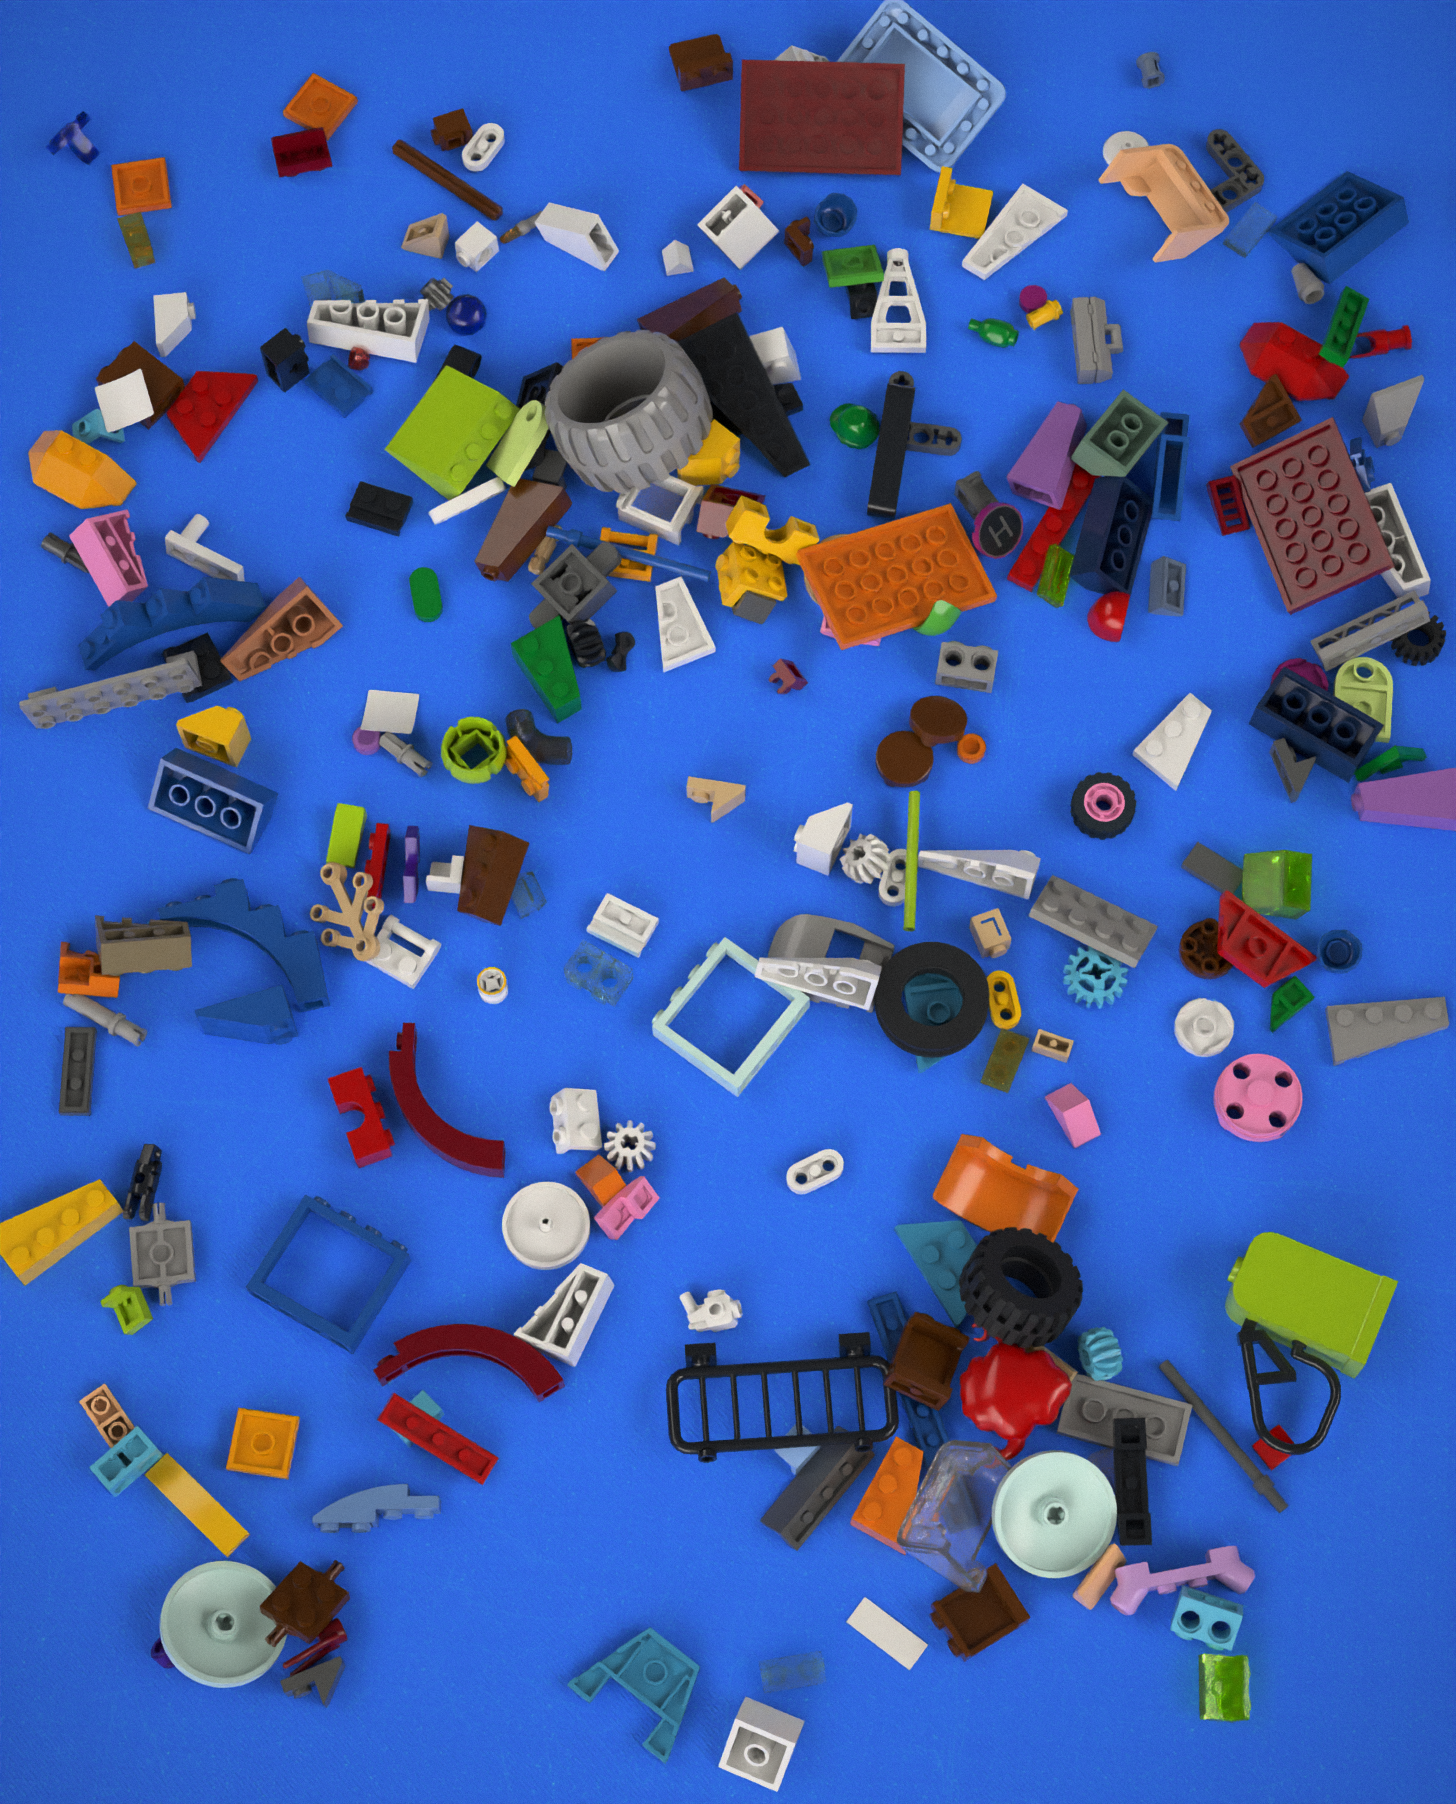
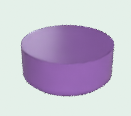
[352,726,381,755]

